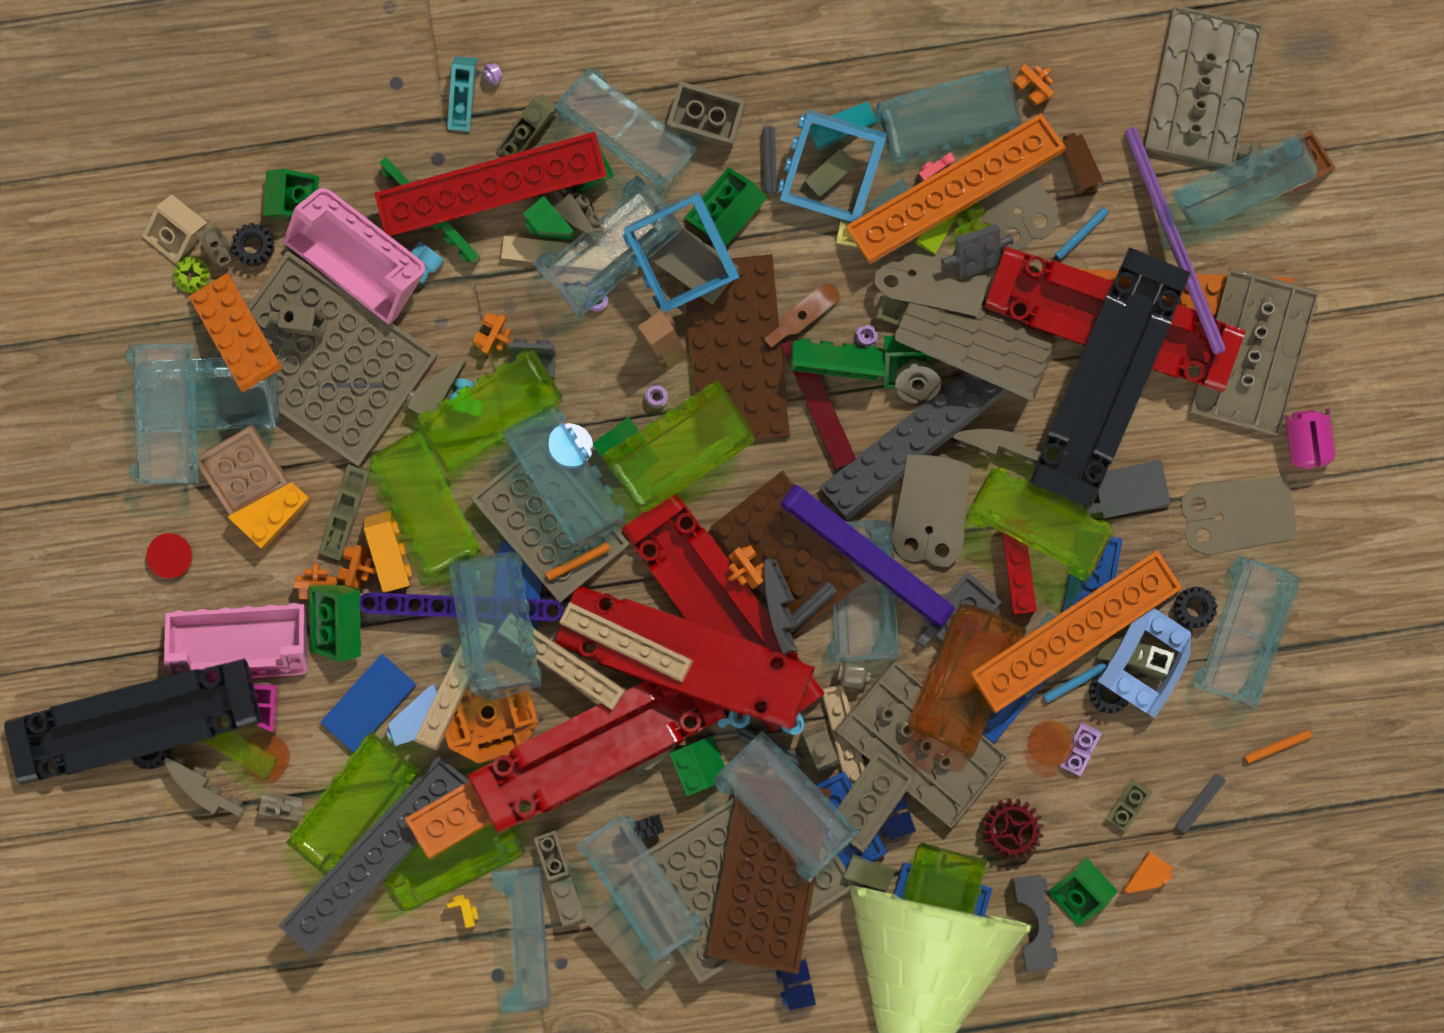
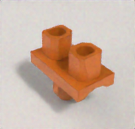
[1013,64,1054,106]
[472,313,513,356]
[337,545,377,589]
[728,545,765,590]
[294,562,338,599]

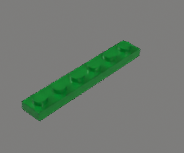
[379,156,481,265]

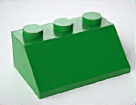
[684,167,767,246]
[309,585,361,662]

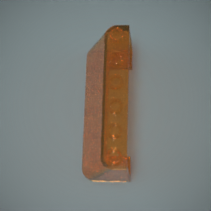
[909,604,1026,758]

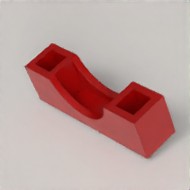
[999,520,1037,615]

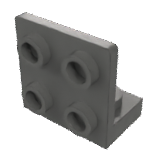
[508,339,556,379]

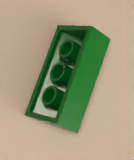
[788,338,885,382]

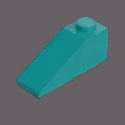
[447,56,478,132]
[808,101,878,152]

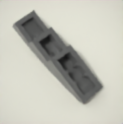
[765,559,798,655]

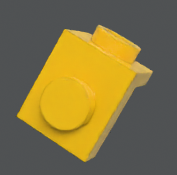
[446,894,479,928]

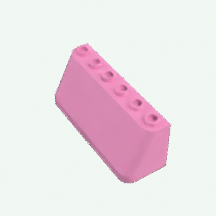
[283,188,425,325]
[164,603,308,681]

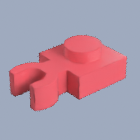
[918,152,956,182]

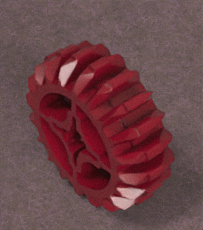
[981,798,1044,861]

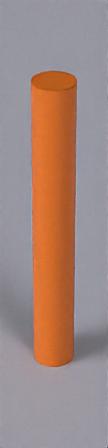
[545,542,611,581]
[1244,729,1312,764]

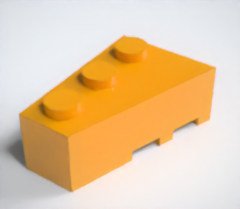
[228,482,312,550]
[364,510,413,593]

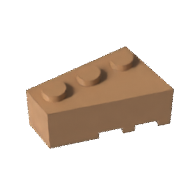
[638,311,688,372]

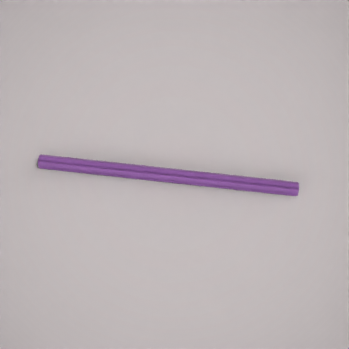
[1125,127,1225,355]

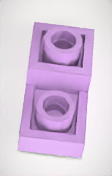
[1060,722,1102,776]

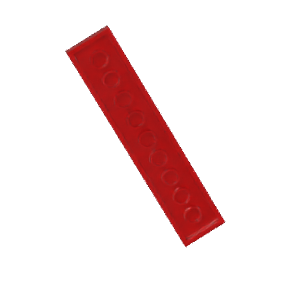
[374,132,608,237]

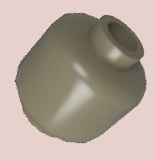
[837,657,872,689]

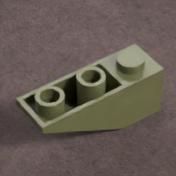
[496,94,559,157]
[1097,638,1174,681]

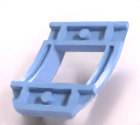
[1097,608,1191,718]

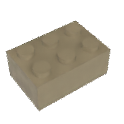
[667,81,746,149]

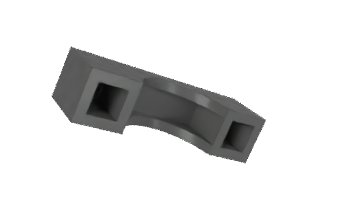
[1012,874,1058,971]

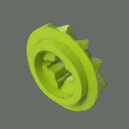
[173,256,210,293]

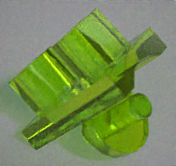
[953,203,991,235]

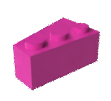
[212,681,279,732]

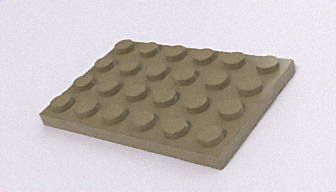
[470,440,630,603]

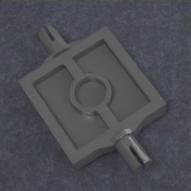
[941,224,1014,279]

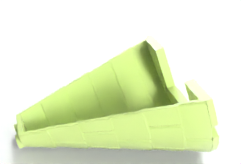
[850,885,1032,1033]

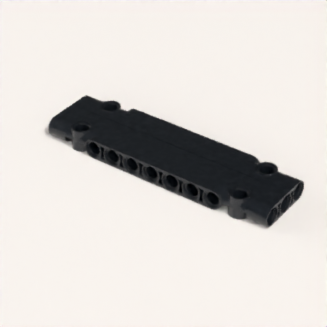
[1029,248,1191,508]
[4,658,261,785]

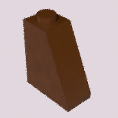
[1062,133,1103,196]

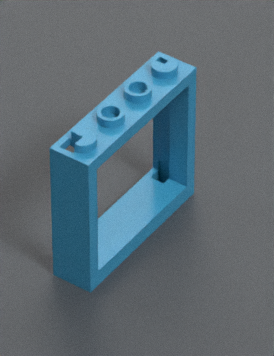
[778,109,887,222]
[622,191,739,313]

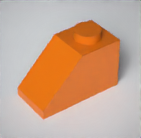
[1122,851,1173,893]

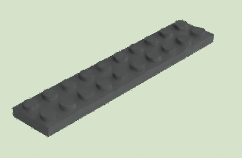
[820,371,1009,520]
[278,756,469,957]

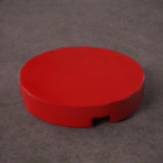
[146,533,193,579]

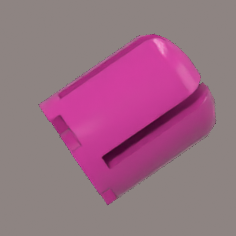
[1284,409,1336,469]

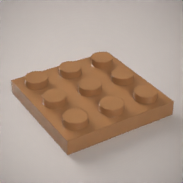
[193,424,290,515]

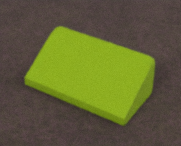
[915,215,957,255]

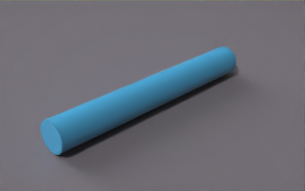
[1055,207,1109,261]
[1043,662,1107,703]

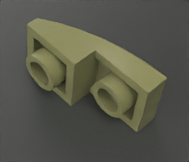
[805,147,855,197]
[1106,779,1152,832]
[844,854,896,891]

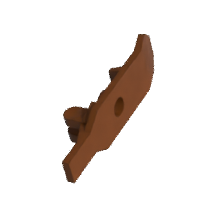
[764,283,839,348]

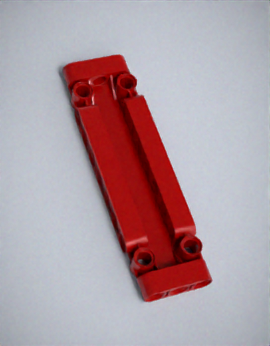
[984,246,1246,393]
[621,490,825,733]
[555,586,815,730]
[468,681,725,834]

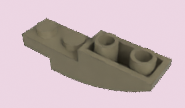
[542,187,605,234]
[951,429,1042,466]
[164,755,246,817]
[534,830,585,928]

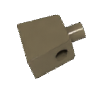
[269,305,327,338]
[802,725,839,774]

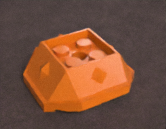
[445,661,539,764]

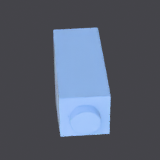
[386,685,438,746]

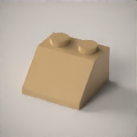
[142,195,207,264]

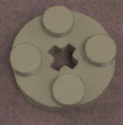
[895,359,941,403]

